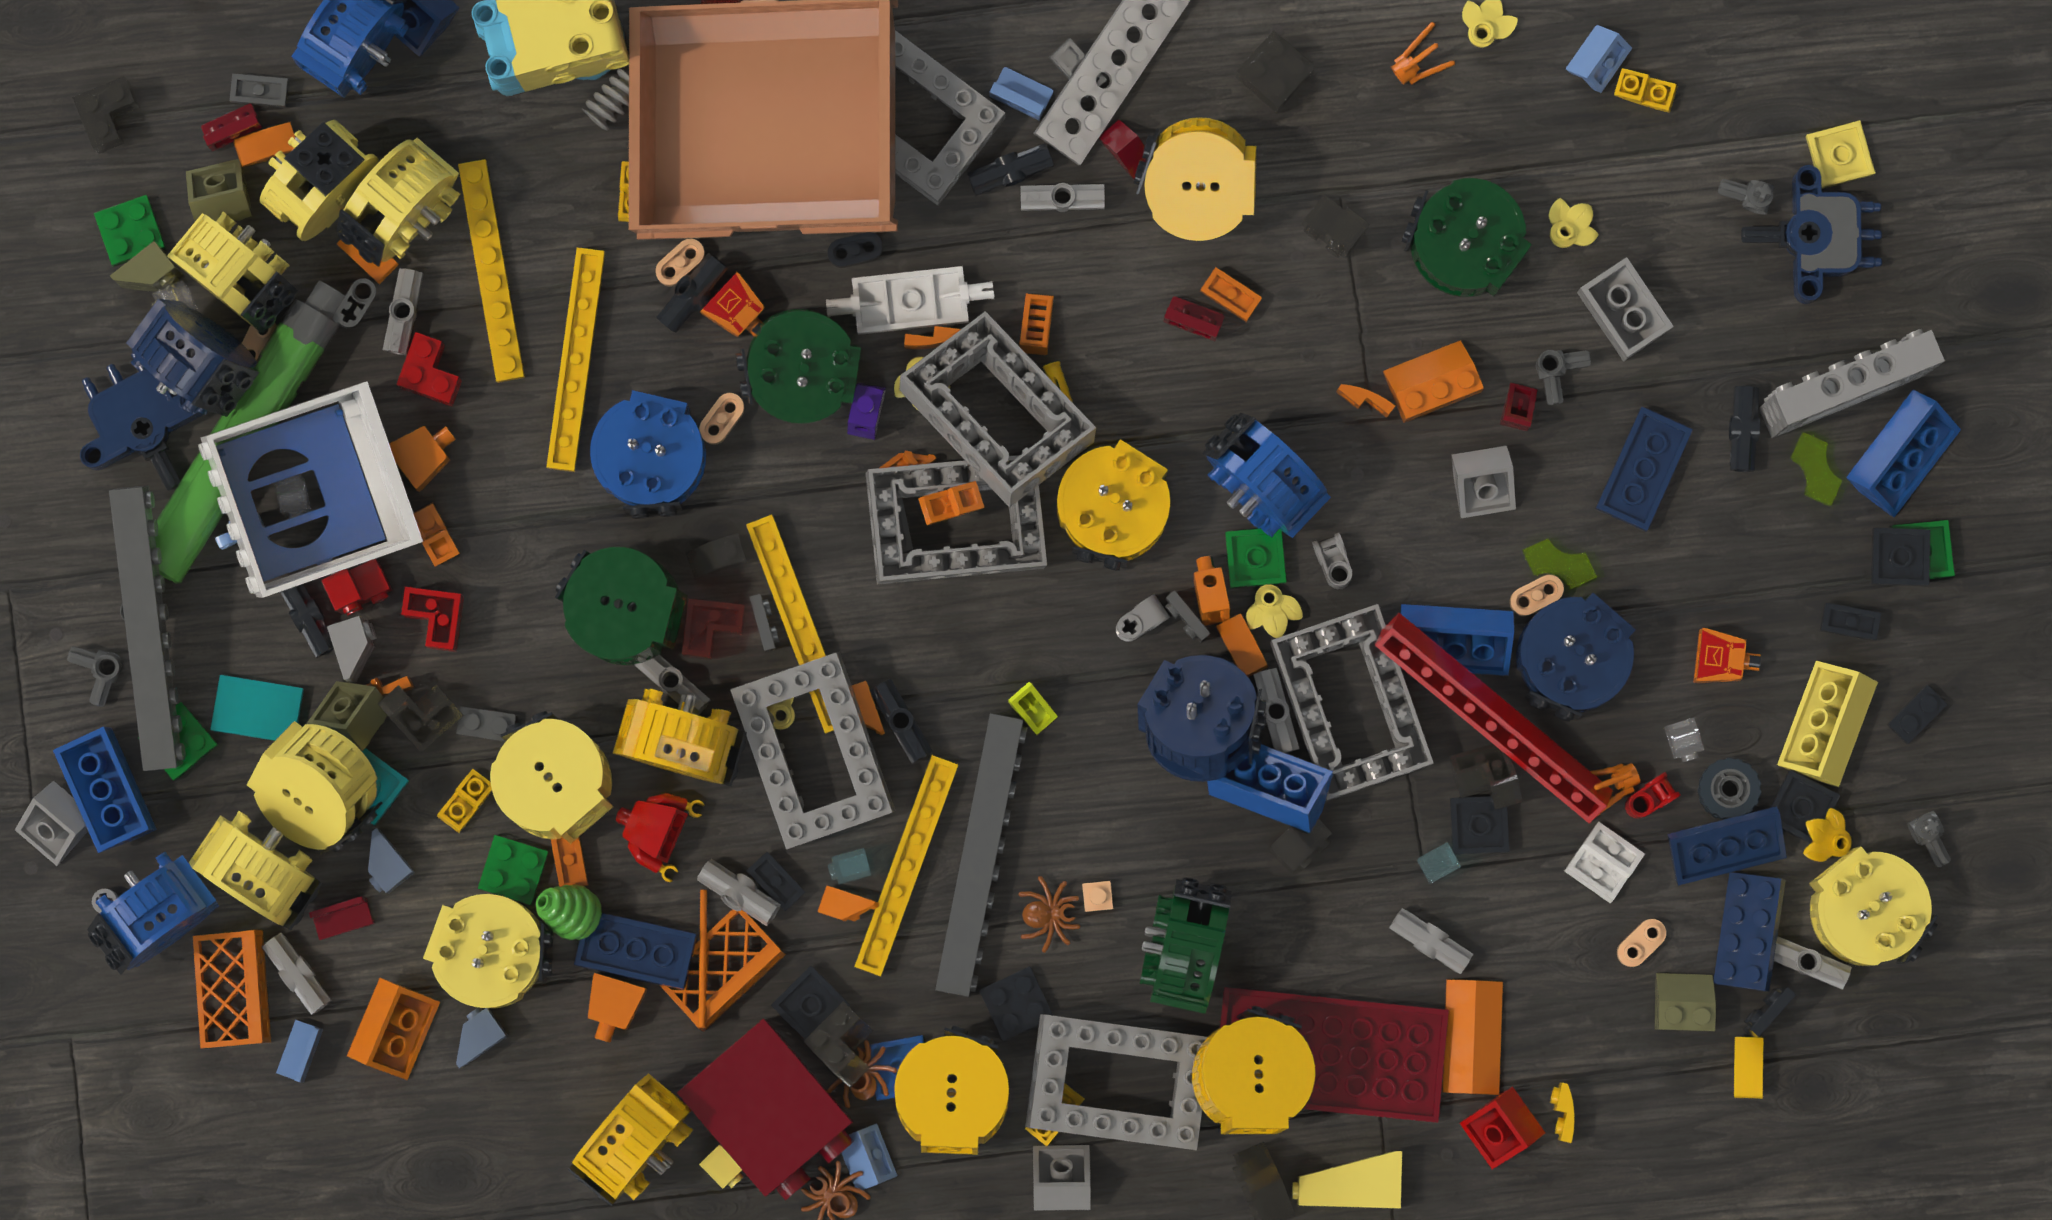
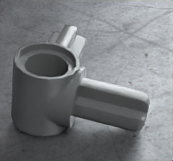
[1718,179,1775,215]
[1536,350,1591,405]
[67,646,123,707]
[1907,810,1951,868]

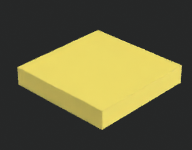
[1806,121,1875,189]

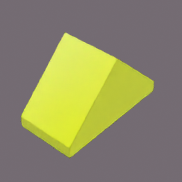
[1008,682,1058,735]

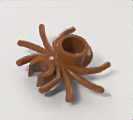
[1018,876,1081,953]
[827,1040,897,1108]
[801,1161,871,1220]

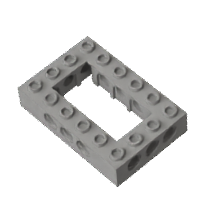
[895,31,1005,206]
[899,311,1096,507]
[1759,328,1945,438]
[866,455,1047,584]
[1270,604,1434,801]
[731,652,895,849]
[1025,1014,1207,1150]

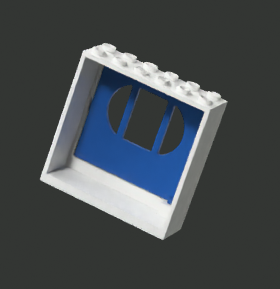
[198,382,423,598]

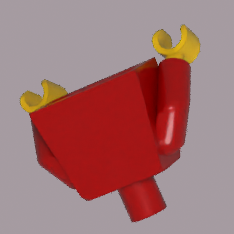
[616,793,705,882]

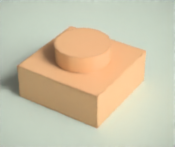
[1082,881,1113,912]

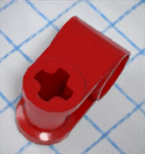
[1625,772,1681,819]

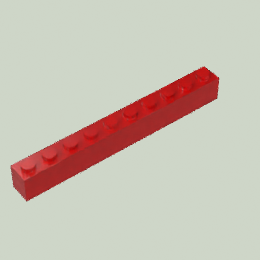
[1375,613,1613,823]

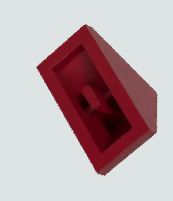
[1098,120,1146,180]
[1500,382,1537,431]

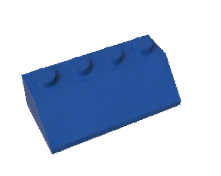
[1846,390,1961,517]
[1400,604,1514,676]
[53,727,157,853]
[1207,744,1333,833]

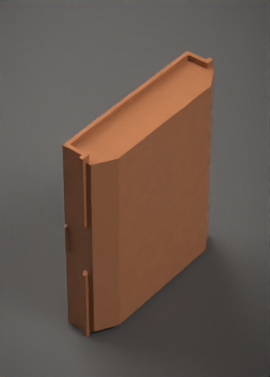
[629,0,898,240]

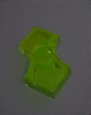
[1790,432,1842,507]
[1522,538,1597,589]

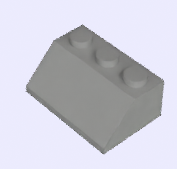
[1577,257,1674,361]

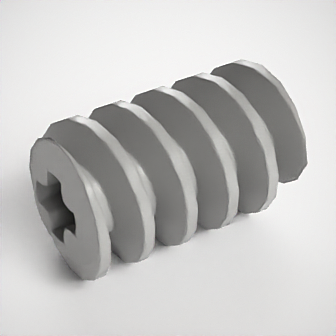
[582,69,629,131]

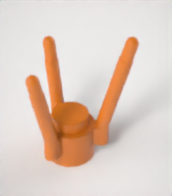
[1391,22,1455,85]
[1586,763,1640,822]

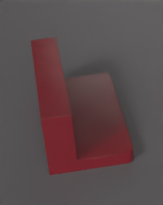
[309,896,375,941]

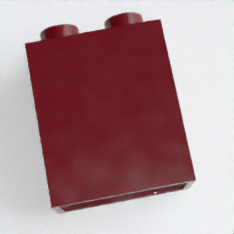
[677,1018,854,1201]

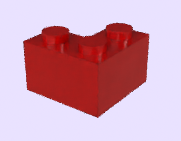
[396,332,462,407]
[321,558,393,616]
[401,587,464,652]

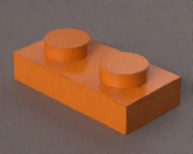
[1200,267,1262,322]
[551,836,588,886]

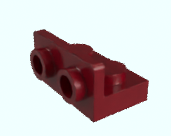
[201,104,263,152]
[1163,296,1224,342]

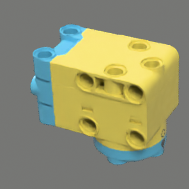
[472,0,629,96]

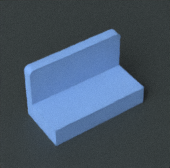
[1566,25,1632,93]
[989,67,1053,121]
[276,1020,323,1083]
[842,1124,897,1190]

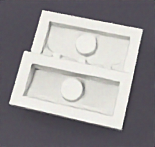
[1564,822,1645,903]

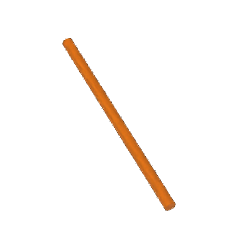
[699,890,707,1028]

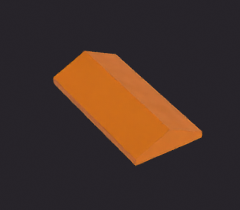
[1442,980,1503,1095]

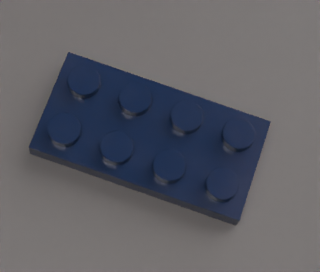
[1595,407,1693,532]
[1668,806,1787,885]
[1713,872,1786,992]
[574,913,697,990]

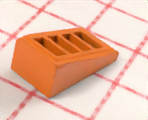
[1019,293,1054,355]

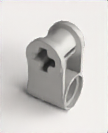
[1312,533,1352,589]
[1116,594,1170,642]

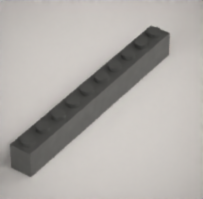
[109,485,186,771]
[935,713,1028,997]

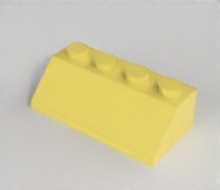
[1777,661,1878,787]

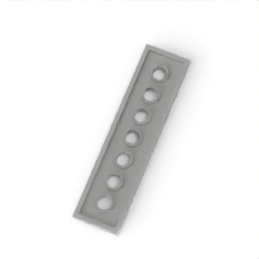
[1033,0,1190,165]

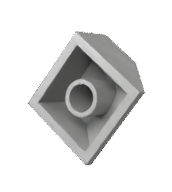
[1452,446,1516,518]
[327,616,377,683]
[15,781,88,866]
[1033,1145,1090,1210]

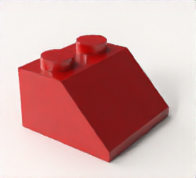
[1459,1086,1545,1169]

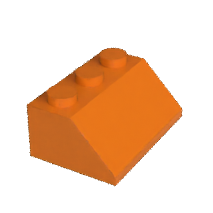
[1383,340,1484,423]
[347,978,440,1080]

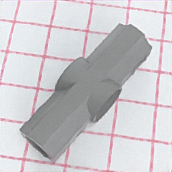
[1021,183,1105,212]
[383,268,424,355]
[634,655,711,715]
[1253,668,1299,753]
[697,859,781,926]
[1389,908,1473,974]
[262,933,332,1015]
[1774,936,1852,990]

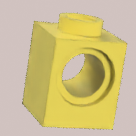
[699,1144,744,1189]

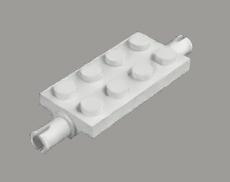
[826,266,994,335]

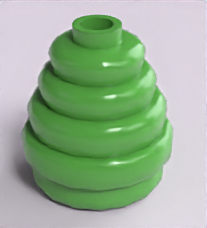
[536,885,602,940]

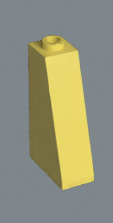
[1292,1151,1402,1208]

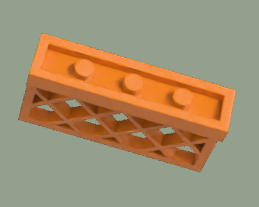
[660,909,785,1032]
[193,930,271,1048]

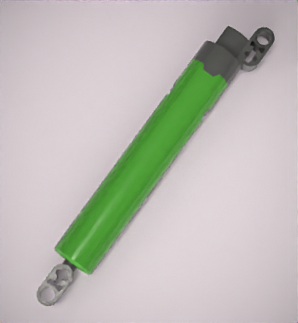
[120,278,376,620]

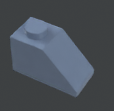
[368,828,415,894]
[456,1007,508,1068]

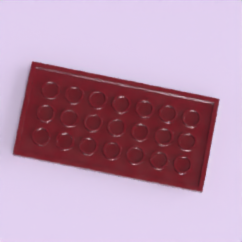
[1220,987,1449,1123]

